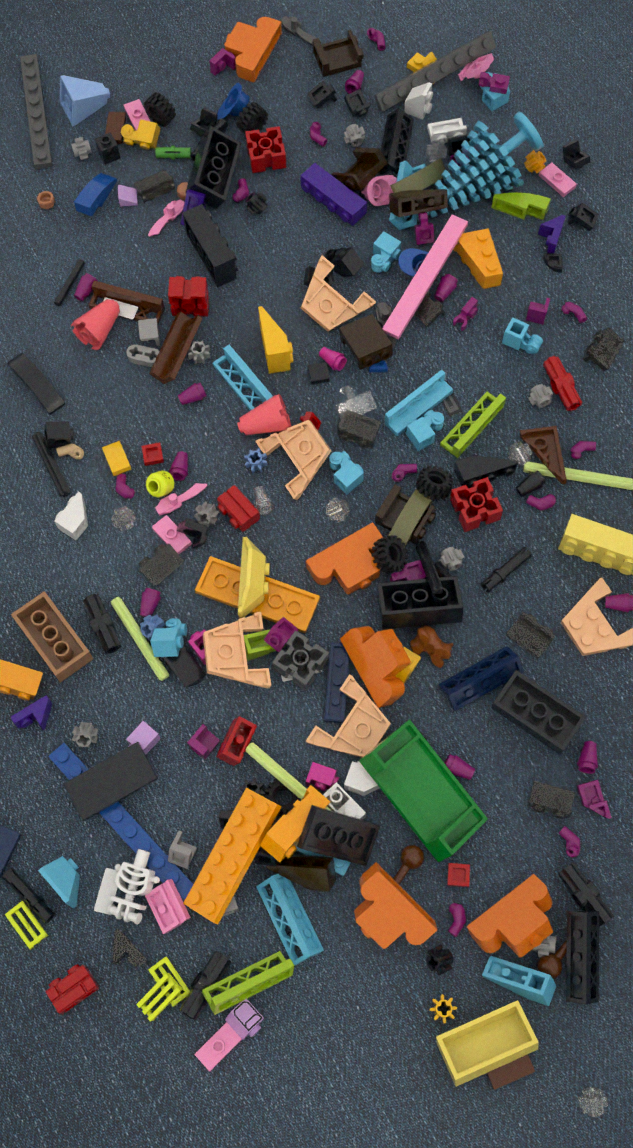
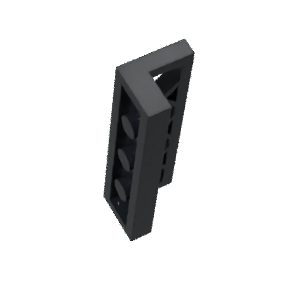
[379,108,414,175]
[566,910,599,1005]

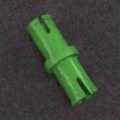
[155,145,191,160]

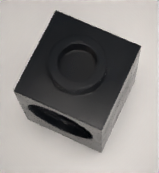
[95,132,120,165]
[44,421,74,448]

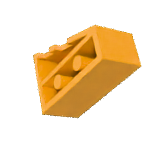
[453,228,503,289]
[0,659,43,701]
[260,785,331,862]

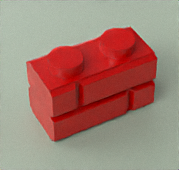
[217,485,260,532]
[216,716,257,766]
[45,964,100,1015]

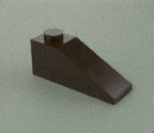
[389,189,448,217]
[266,854,336,892]

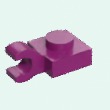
[478,72,510,94]
[414,212,435,245]
[453,297,478,331]
[390,560,427,582]

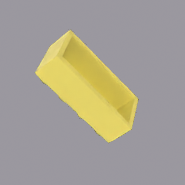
[558,514,633,575]
[436,1000,539,1087]

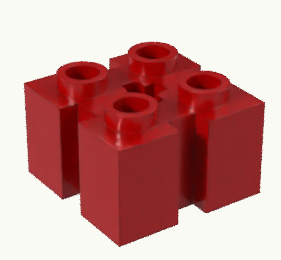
[245,126,286,173]
[168,276,209,317]
[450,477,503,532]

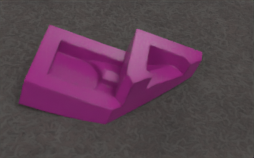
[576,780,612,819]

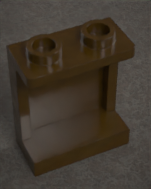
[312,30,364,77]
[331,147,387,190]
[339,314,393,370]
[375,484,436,544]

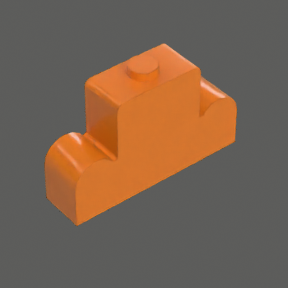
[224,17,282,83]
[306,522,383,595]
[340,626,411,708]
[354,862,438,949]
[466,874,553,957]

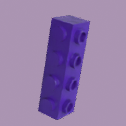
[300,163,367,226]

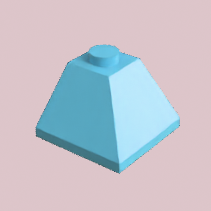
[38,856,80,909]

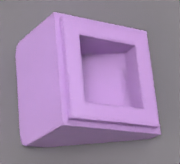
[118,185,138,207]

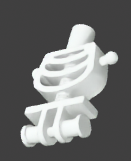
[107,849,160,925]

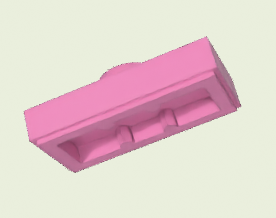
[124,99,150,131]
[539,163,577,197]
[152,515,192,556]
[194,1022,242,1072]

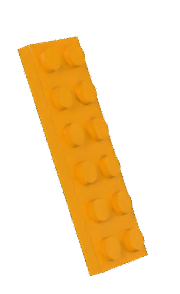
[195,556,320,634]
[183,788,281,925]

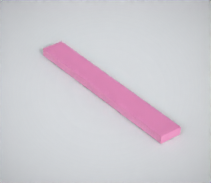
[382,215,468,340]

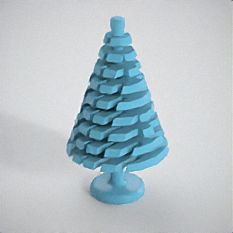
[418,111,544,221]

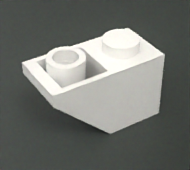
[404,82,433,120]
[54,492,88,541]
[344,761,380,796]
[323,782,366,819]

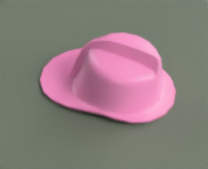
[361,175,397,206]

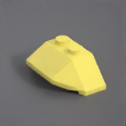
[238,537,270,619]

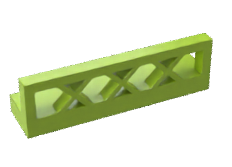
[440,391,506,458]
[202,951,294,1015]

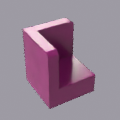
[526,298,550,325]
[187,724,220,760]

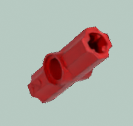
[543,356,582,411]

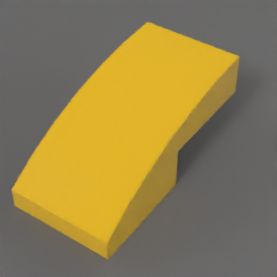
[102,441,132,476]

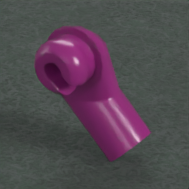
[310,122,328,147]
[561,301,588,323]
[570,441,596,459]
[116,473,135,499]
[526,494,556,511]
[558,826,580,858]
[448,903,467,937]

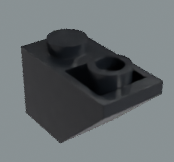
[325,247,364,277]

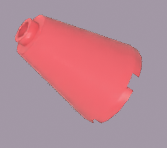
[71,299,120,350]
[237,394,292,435]

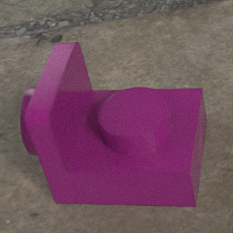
[209,48,236,76]
[264,617,299,652]

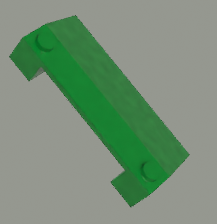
[359,719,488,862]

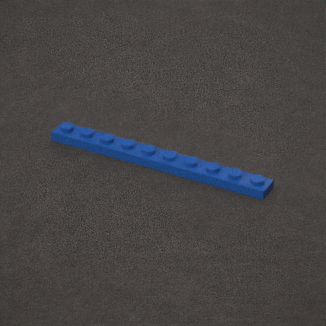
[48,743,193,910]

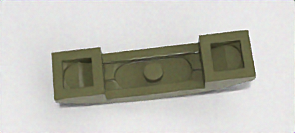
[390,158,446,193]
[388,488,435,548]

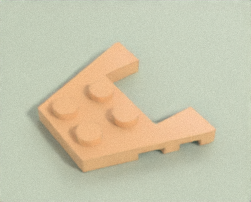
[301,255,376,332]
[255,420,331,500]
[561,578,633,656]
[203,612,271,688]
[306,674,391,758]

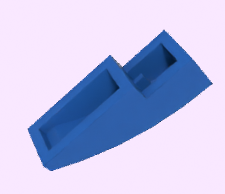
[74,173,117,216]

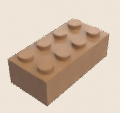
[11,591,93,683]

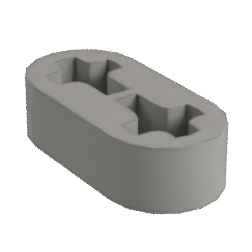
[126,345,159,367]

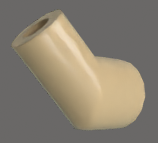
[56,444,84,459]

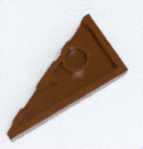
[520,426,567,484]

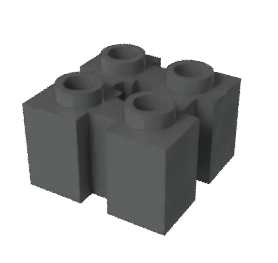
[272,630,329,691]

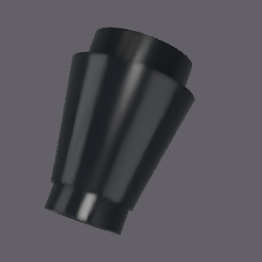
[516,471,546,497]

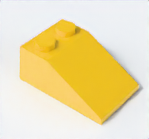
[258,306,293,374]

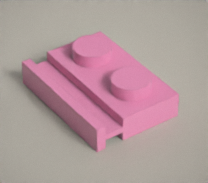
[458,53,494,81]
[145,879,191,934]

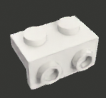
[427,118,467,145]

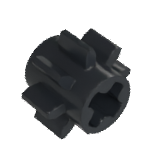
[246,192,267,215]
[239,778,265,796]
[426,945,454,975]

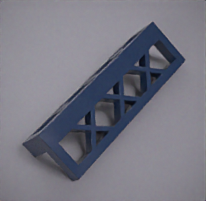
[438,646,524,711]

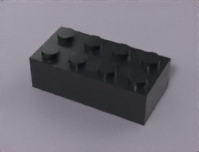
[185,126,241,209]
[183,204,238,288]
[377,576,463,630]
[491,670,586,755]

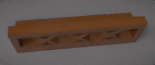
[89,280,165,324]
[149,312,203,384]

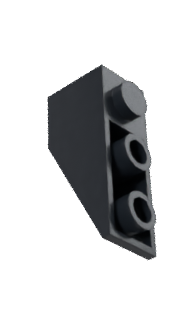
[454,455,518,488]

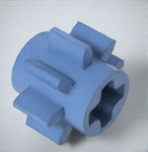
[244,448,268,473]
[140,614,165,640]

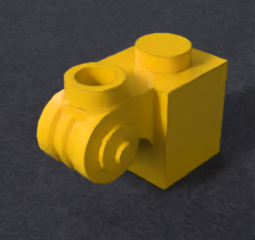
[121,119,161,150]

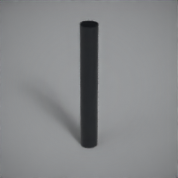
[54,259,85,306]

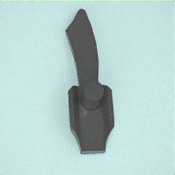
[280,16,316,45]
[375,302,397,349]

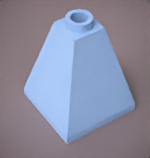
[60,75,110,127]

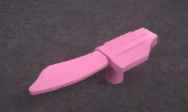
[148,199,185,237]
[155,483,207,516]

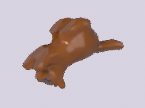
[410,625,453,668]

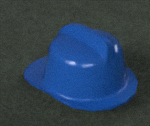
[217,83,250,120]
[398,248,440,277]

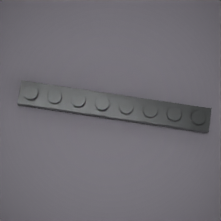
[374,31,496,112]
[20,54,53,169]

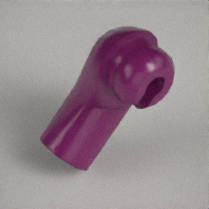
[367,28,386,51]
[232,178,249,202]
[392,464,417,482]

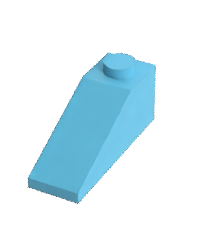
[482,956,556,1006]

